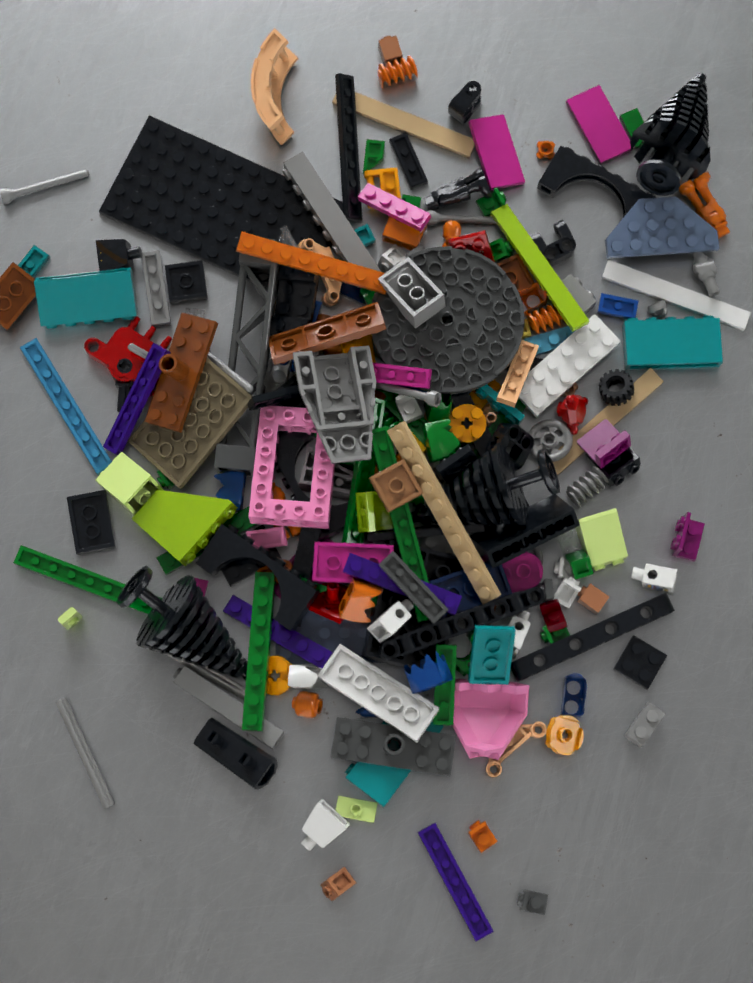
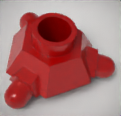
[557,395,588,435]

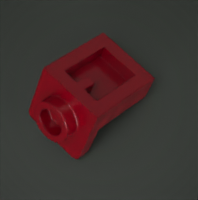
[539,599,568,633]

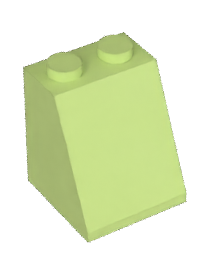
[95,452,163,516]
[575,508,628,571]

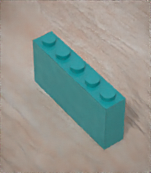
[34,268,137,329]
[622,316,723,370]
[345,720,444,808]

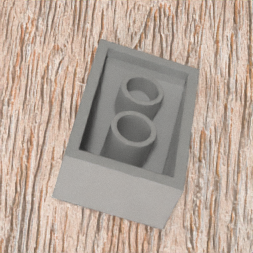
[378,257,446,328]

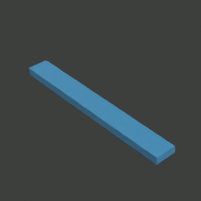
[20,338,112,475]

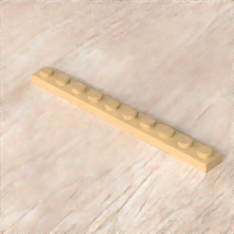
[387,421,501,604]

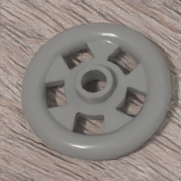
[529,419,573,462]

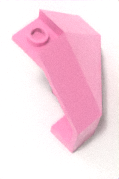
[452,678,529,760]

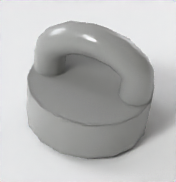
[648,300,667,320]

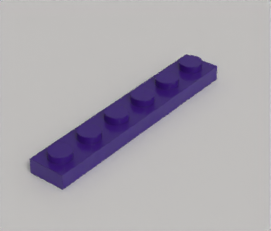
[103,343,171,455]
[343,553,462,615]
[223,595,333,670]
[417,823,494,941]

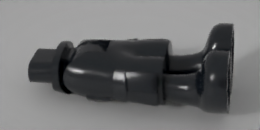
[424,168,492,210]

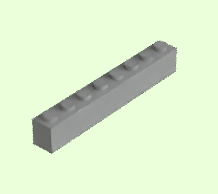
[282,151,381,289]

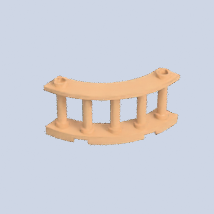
[251,28,298,146]

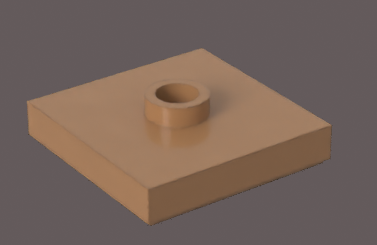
[369,459,423,513]

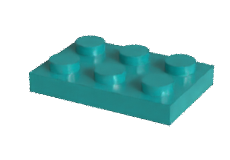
[468,625,516,684]

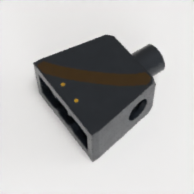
[95,239,142,271]

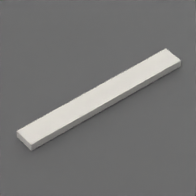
[601,260,751,331]

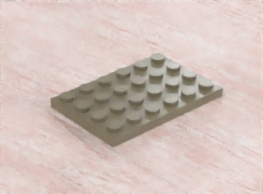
[127,357,252,489]

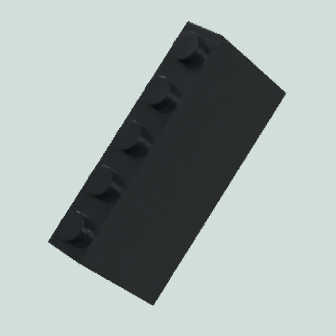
[470,494,580,568]

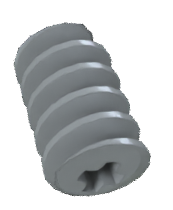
[566,466,609,508]

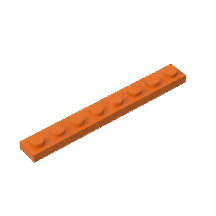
[236,232,386,294]

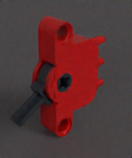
[84,316,172,412]

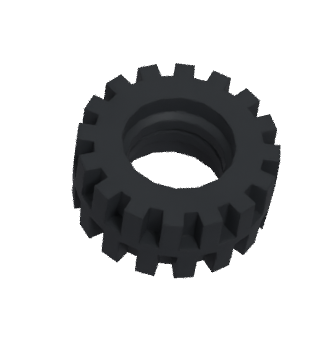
[599,369,634,406]

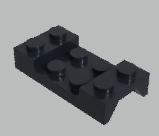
[269,264,320,336]

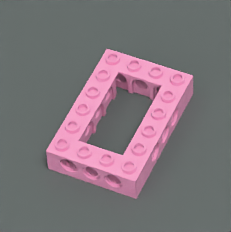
[248,406,335,529]

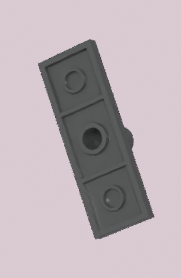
[331,717,456,776]

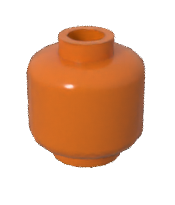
[292,691,323,718]

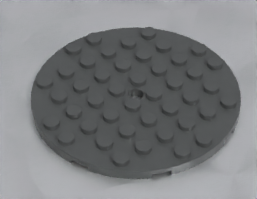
[371,246,524,394]

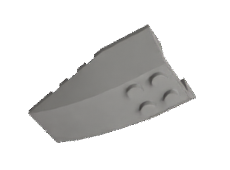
[293,345,376,464]

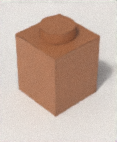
[378,36,403,67]
[577,583,609,615]

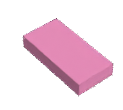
[246,526,288,549]

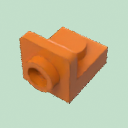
[467,820,498,853]

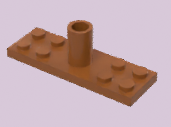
[268,302,386,365]
[144,313,218,433]

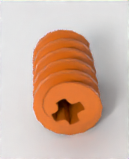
[377,56,418,88]
[526,305,567,334]

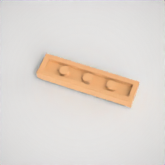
[496,340,539,408]

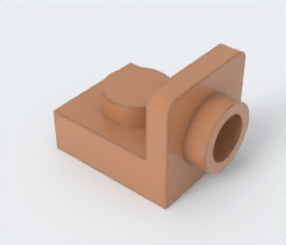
[321,867,356,901]

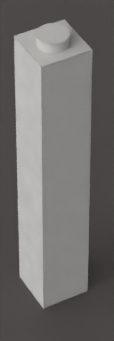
[173,665,284,749]

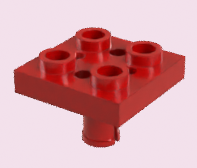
[448,230,495,262]
[309,582,348,624]

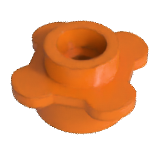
[536,141,555,159]

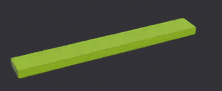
[491,204,590,332]

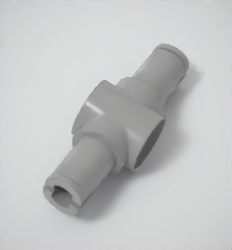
[692,252,720,297]

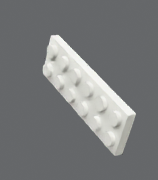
[518,314,621,418]
[318,644,439,742]

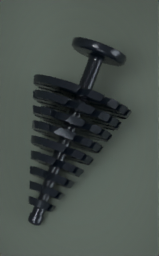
[630,73,711,196]
[410,443,560,525]
[117,566,248,681]

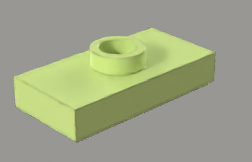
[57,607,82,630]
[336,796,378,823]

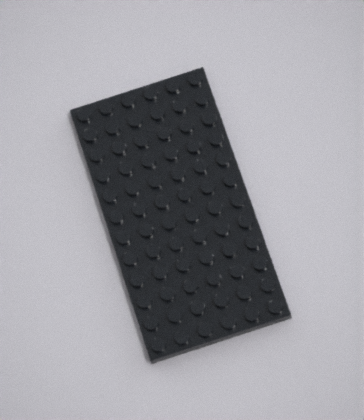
[99,115,343,294]

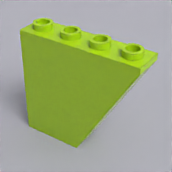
[132,490,238,567]

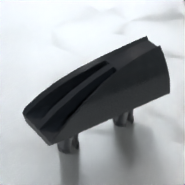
[193,718,277,789]

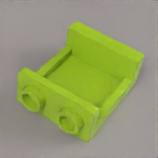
[355,491,393,532]

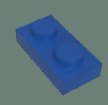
[597,293,639,319]

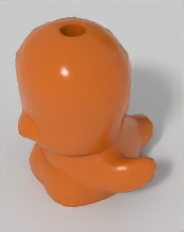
[442,220,462,247]

